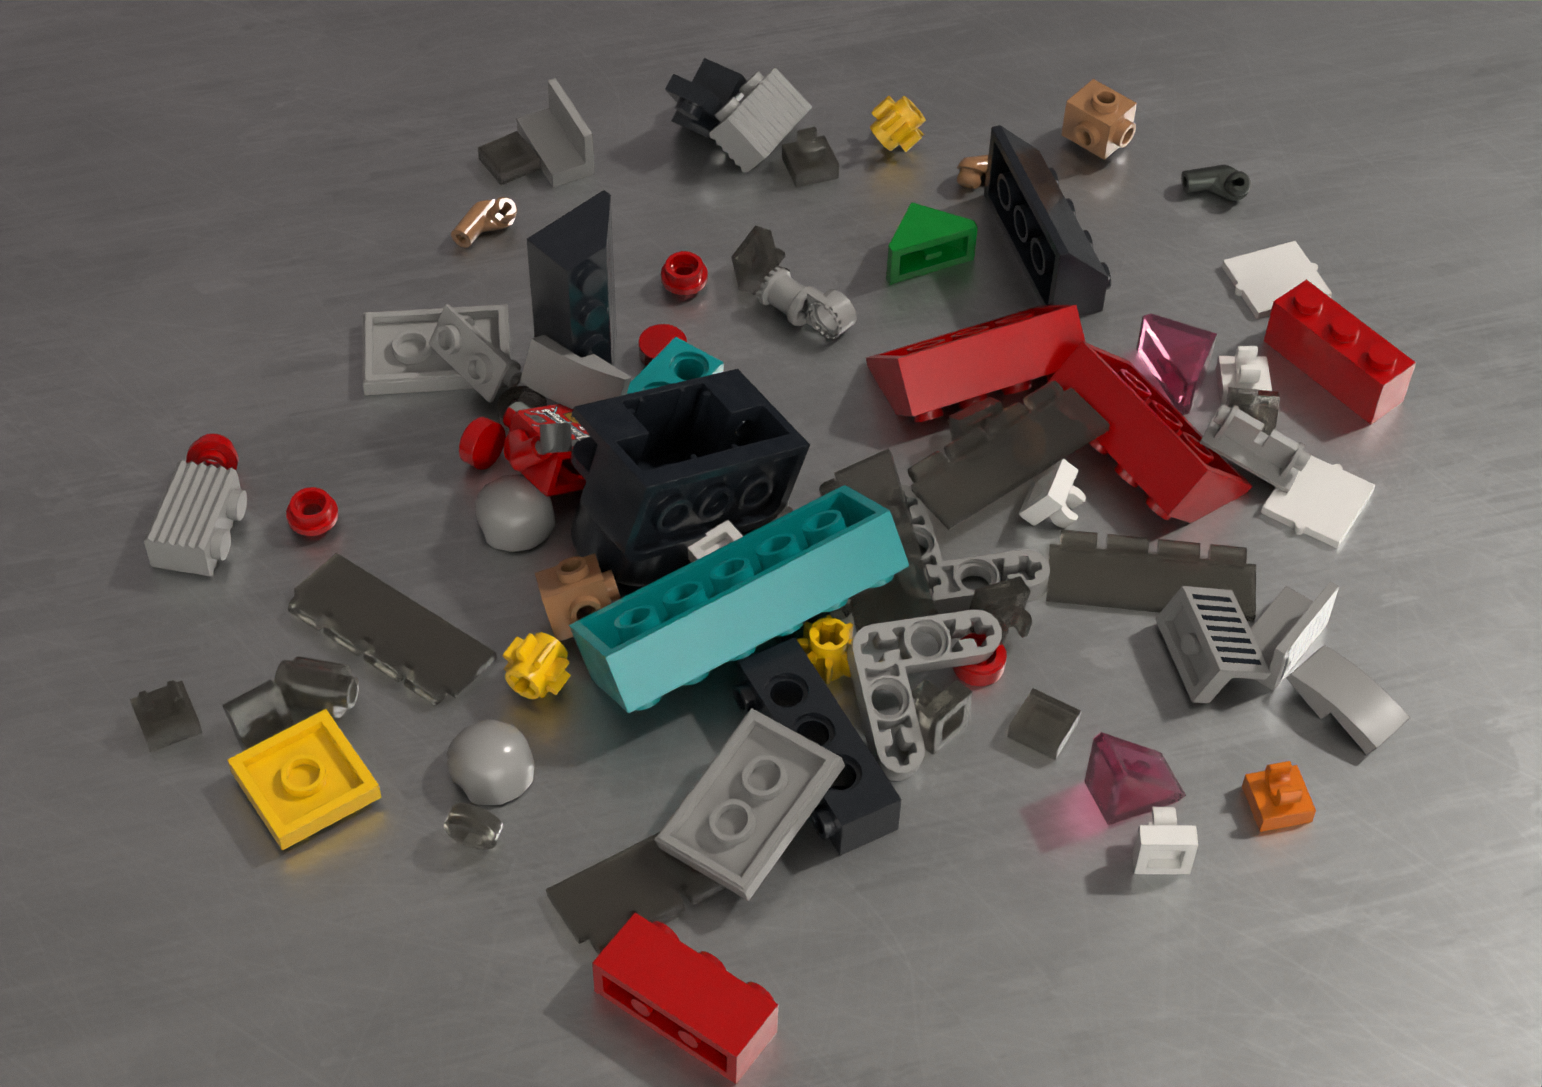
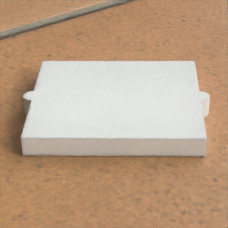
[1222,241,1332,319]
[1261,455,1375,549]

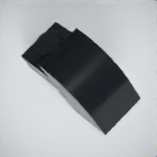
[665,58,747,140]

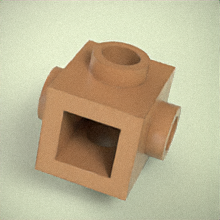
[1061,79,1137,160]
[535,553,621,641]

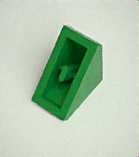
[886,202,978,285]

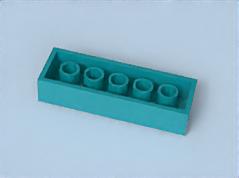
[569,485,909,713]

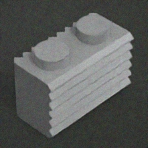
[710,67,813,173]
[144,460,247,576]

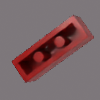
[1264,279,1416,425]
[592,912,779,1084]

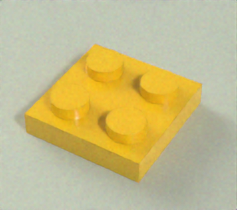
[227,709,382,851]

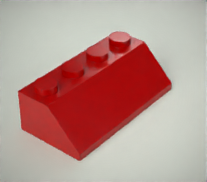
[866,305,1086,422]
[1045,341,1253,523]

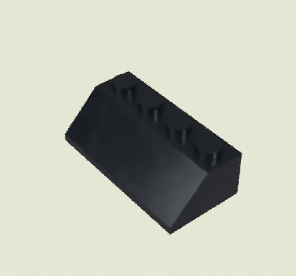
[984,125,1111,316]
[527,190,617,366]

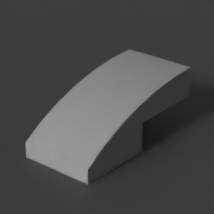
[520,335,631,409]
[1286,645,1410,755]

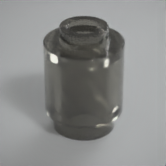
[273,656,359,718]

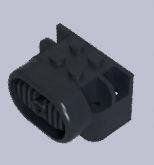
[571,369,810,587]

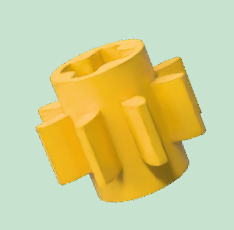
[870,95,926,152]
[796,615,853,684]
[502,632,571,699]

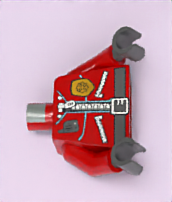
[503,402,590,497]

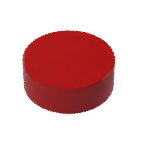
[638,324,687,366]
[459,417,506,470]
[953,633,1007,687]

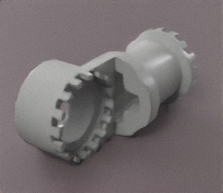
[757,267,857,340]

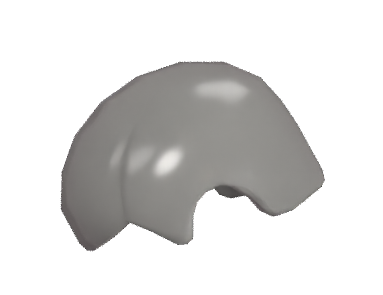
[475,474,555,552]
[446,719,535,805]

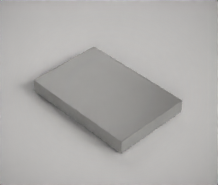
[363,304,510,396]
[654,708,845,901]

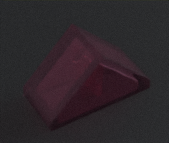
[1136,313,1217,415]
[1084,732,1186,825]

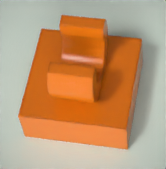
[1242,761,1316,832]

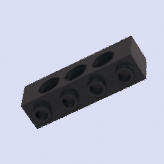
[732,637,902,856]

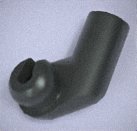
[1181,164,1251,201]

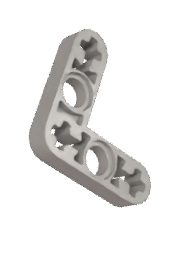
[879,485,1050,617]
[847,610,1002,781]

